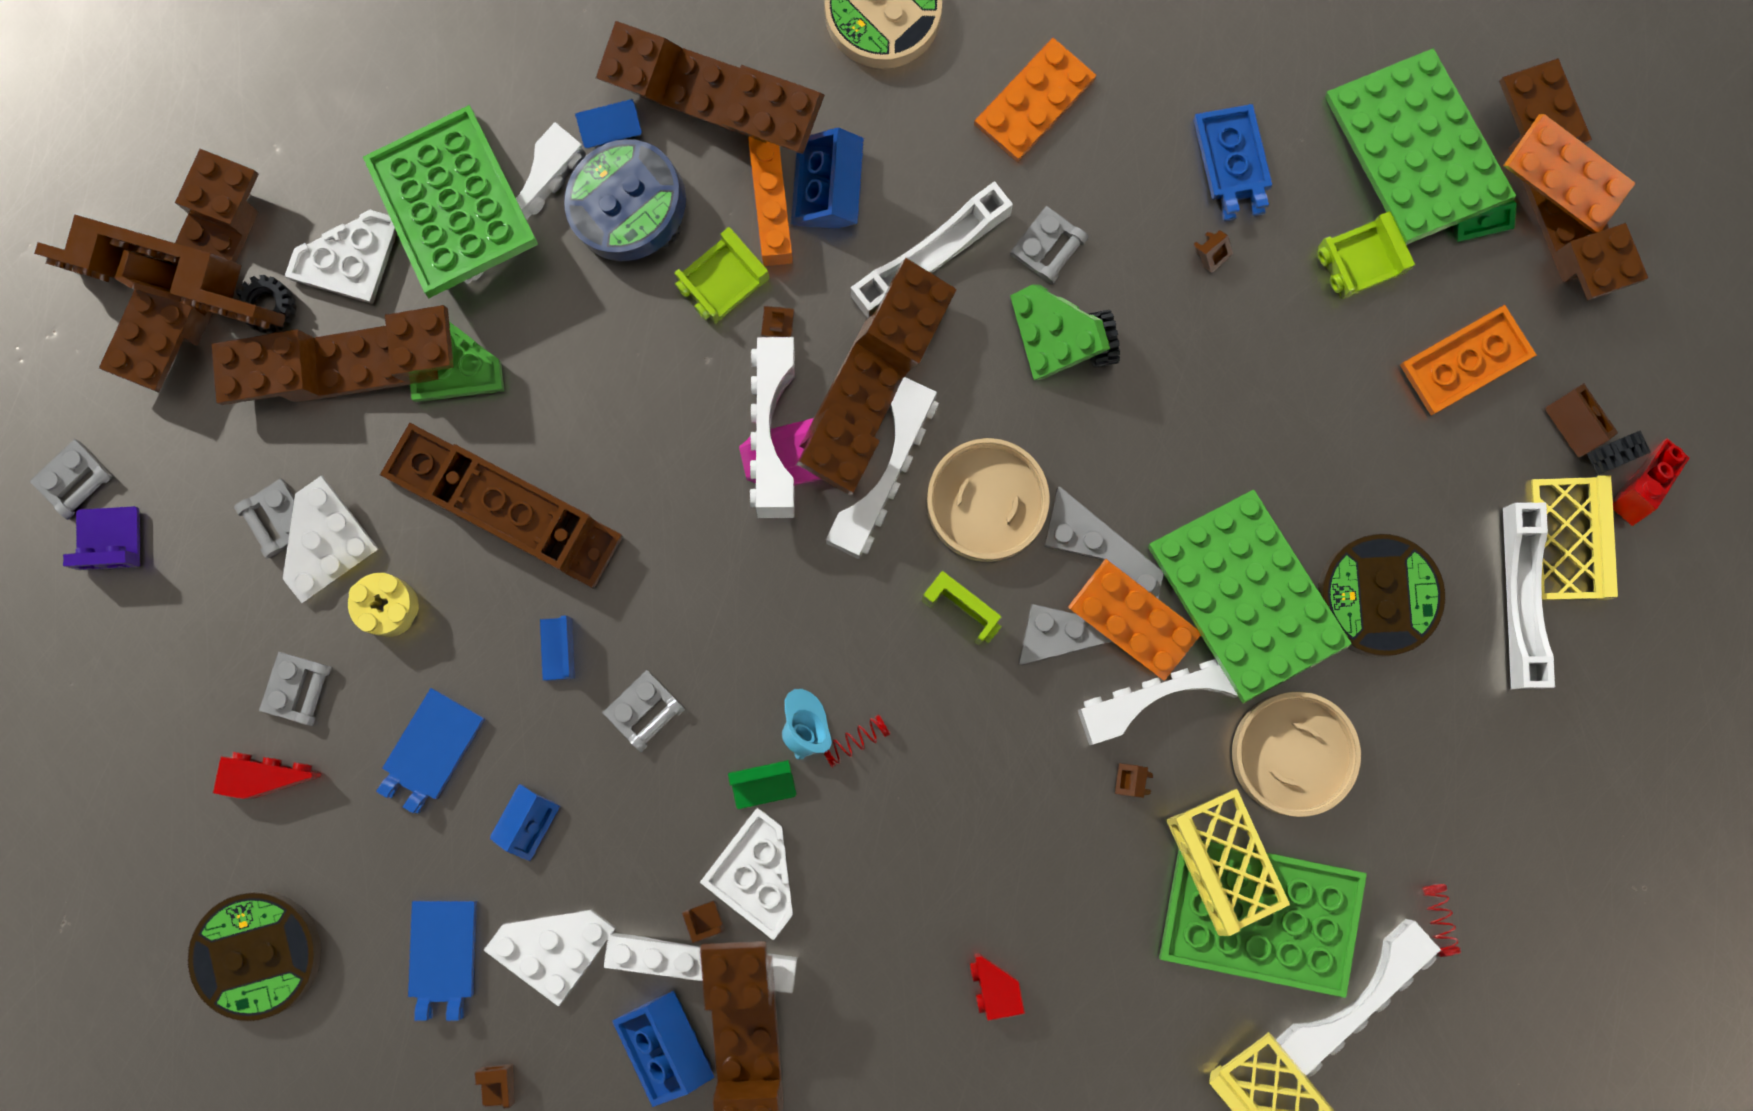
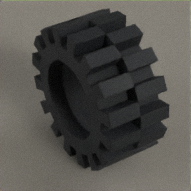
[236,275,296,333]
[1087,310,1120,368]
[1587,430,1651,475]

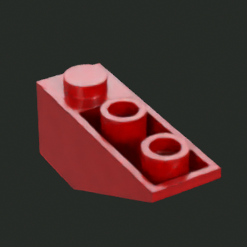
[1613,438,1690,526]
[213,752,321,799]

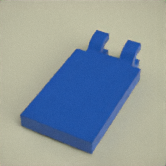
[1193,104,1272,221]
[376,688,485,814]
[408,901,477,1021]

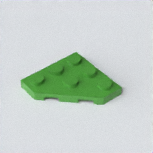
[1010,285,1110,380]
[410,322,504,402]

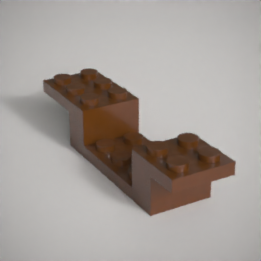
[596,21,825,154]
[1499,58,1648,300]
[99,149,259,393]
[34,214,286,329]
[797,258,957,496]
[212,305,454,405]
[380,422,623,589]
[700,941,784,1111]

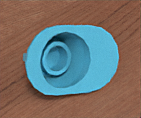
[782,689,832,760]

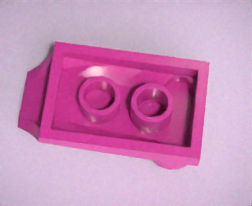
[739,418,821,486]

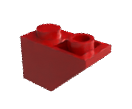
[970,953,1025,1021]

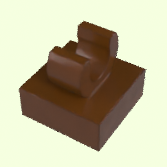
[1194,230,1233,273]
[761,306,794,337]
[1115,763,1153,798]

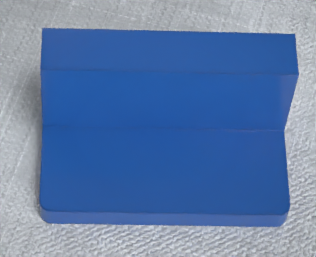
[575,99,642,149]
[540,615,575,681]
[490,784,560,861]

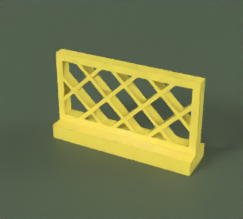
[1531,475,1618,600]
[1166,789,1290,936]
[1209,1032,1334,1111]

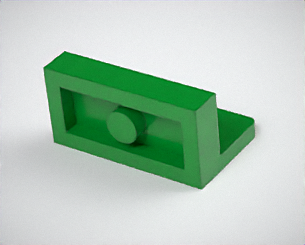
[1453,200,1517,242]
[727,760,797,809]

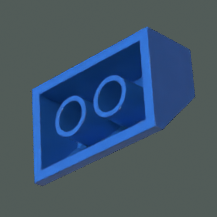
[791,127,864,229]
[612,991,715,1107]

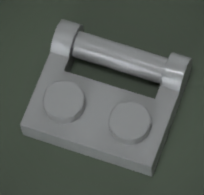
[1010,206,1089,284]
[30,439,113,520]
[234,478,295,559]
[259,652,332,726]
[602,670,685,752]

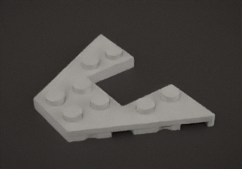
[1019,487,1164,665]

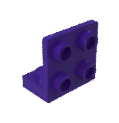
[63,506,140,571]

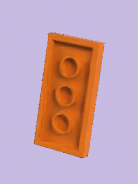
[974,38,1097,163]
[1503,114,1635,233]
[1400,304,1536,416]
[1068,559,1201,681]

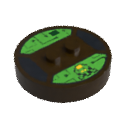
[1317,534,1445,657]
[188,891,321,1021]

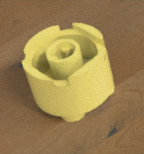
[348,573,419,637]

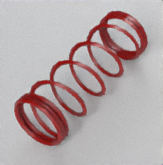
[823,715,890,768]
[1422,884,1462,957]

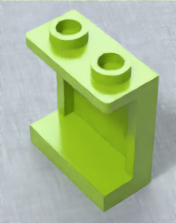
[1318,211,1415,299]
[674,227,770,324]
[922,571,1002,645]

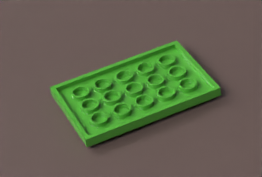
[1325,48,1516,245]
[363,105,538,299]
[1148,489,1352,704]
[1159,840,1367,998]

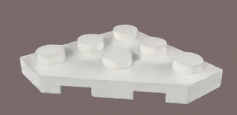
[285,210,397,304]
[283,475,379,603]
[700,807,793,940]
[484,909,616,1006]

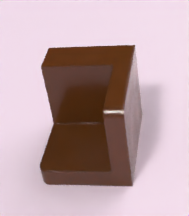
[682,900,725,943]
[475,1064,515,1108]

